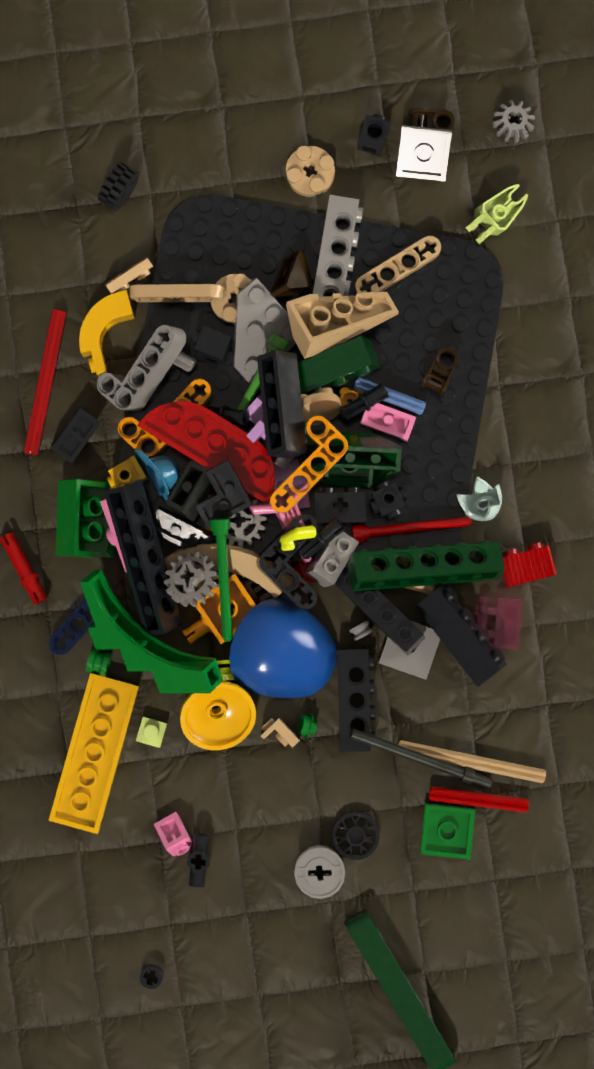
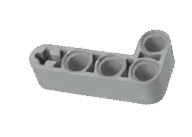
[97,325,186,412]

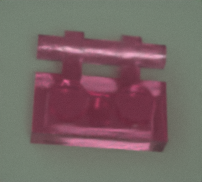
[476,596,523,650]

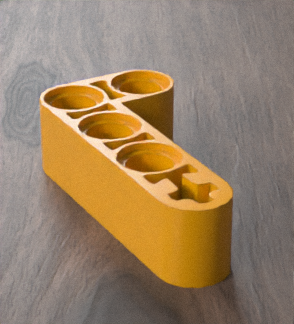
[118,379,212,458]
[270,416,348,513]

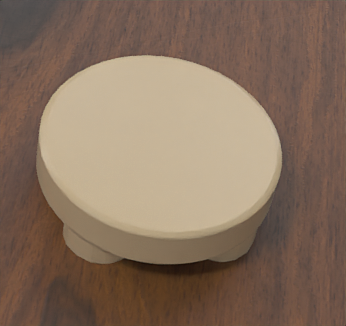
[301,388,342,426]

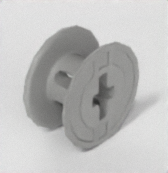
[294,845,345,899]

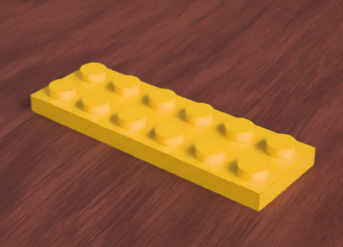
[48,673,140,834]

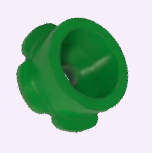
[297,714,318,738]

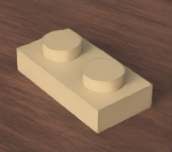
[105,257,153,294]

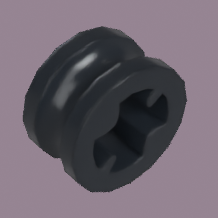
[140,964,163,989]

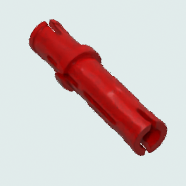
[0,532,48,606]

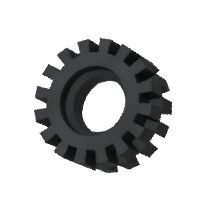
[98,162,139,211]

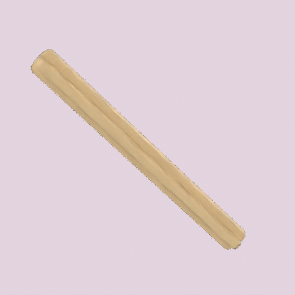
[398,740,546,783]

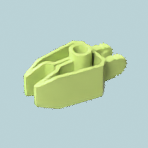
[466,184,528,244]

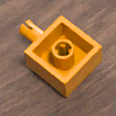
[182,574,256,644]

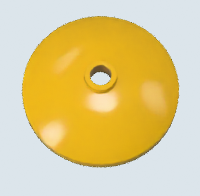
[180,681,256,750]

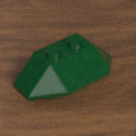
[299,432,402,488]

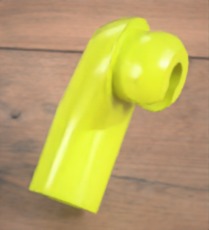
[279,525,316,551]

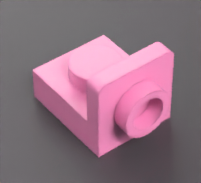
[154,812,193,856]

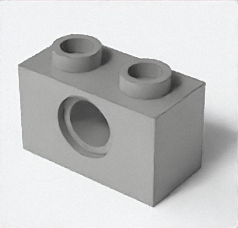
[304,532,359,588]

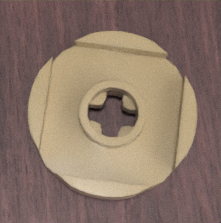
[286,146,335,197]
[211,274,252,325]

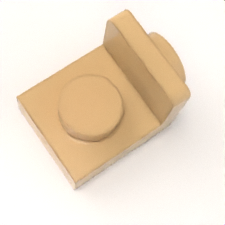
[261,717,300,748]

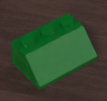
[55,479,114,558]

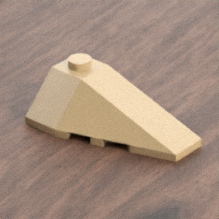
[286,292,399,359]

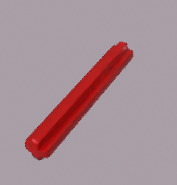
[429,786,529,813]

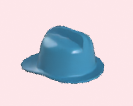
[134,449,181,501]

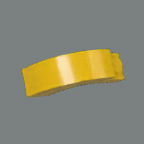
[79,290,135,377]

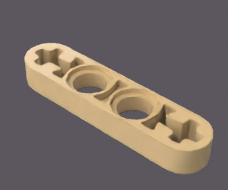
[355,236,441,294]
[129,284,224,302]

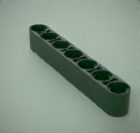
[344,909,457,1069]

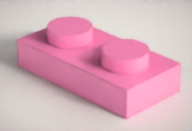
[360,403,416,442]

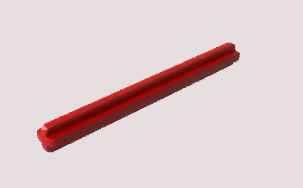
[23,309,66,455]

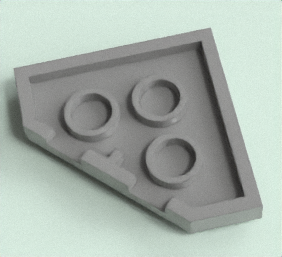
[233,278,296,384]

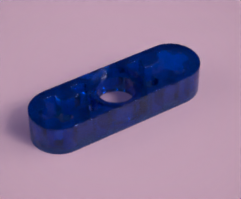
[49,599,94,655]

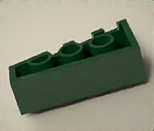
[298,336,381,395]

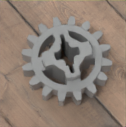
[226,494,268,548]
[164,551,219,607]

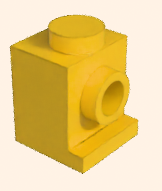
[107,455,148,487]

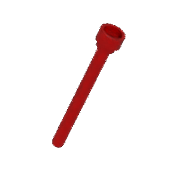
[351,516,472,544]

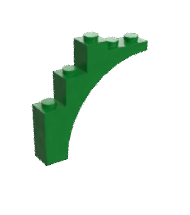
[80,570,223,694]

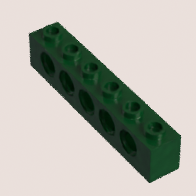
[347,540,505,592]

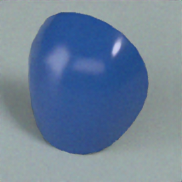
[229,598,337,699]

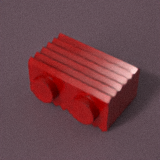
[502,542,557,588]

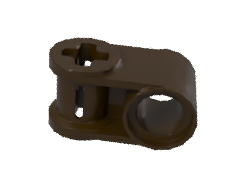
[408,108,455,133]
[420,347,459,398]

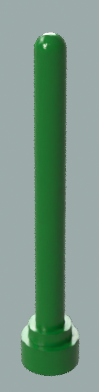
[210,519,233,642]

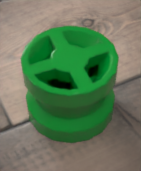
[86,647,112,677]

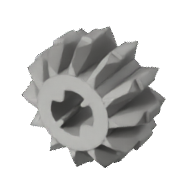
[492,99,535,143]

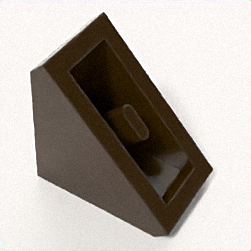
[270,249,314,297]

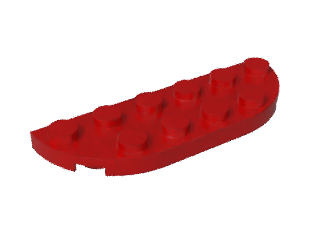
[137,401,276,504]

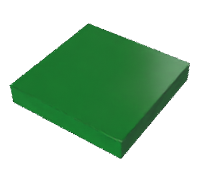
[419,803,476,860]

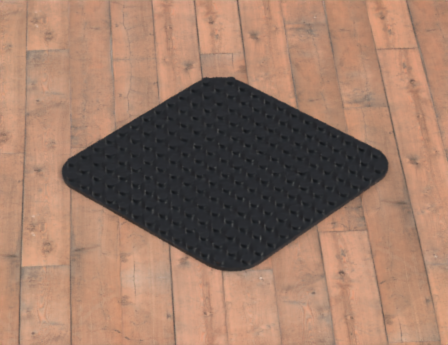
[118,195,503,569]

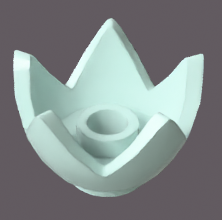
[457,477,502,521]

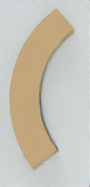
[164,544,293,598]

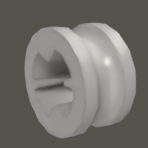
[349,620,374,641]

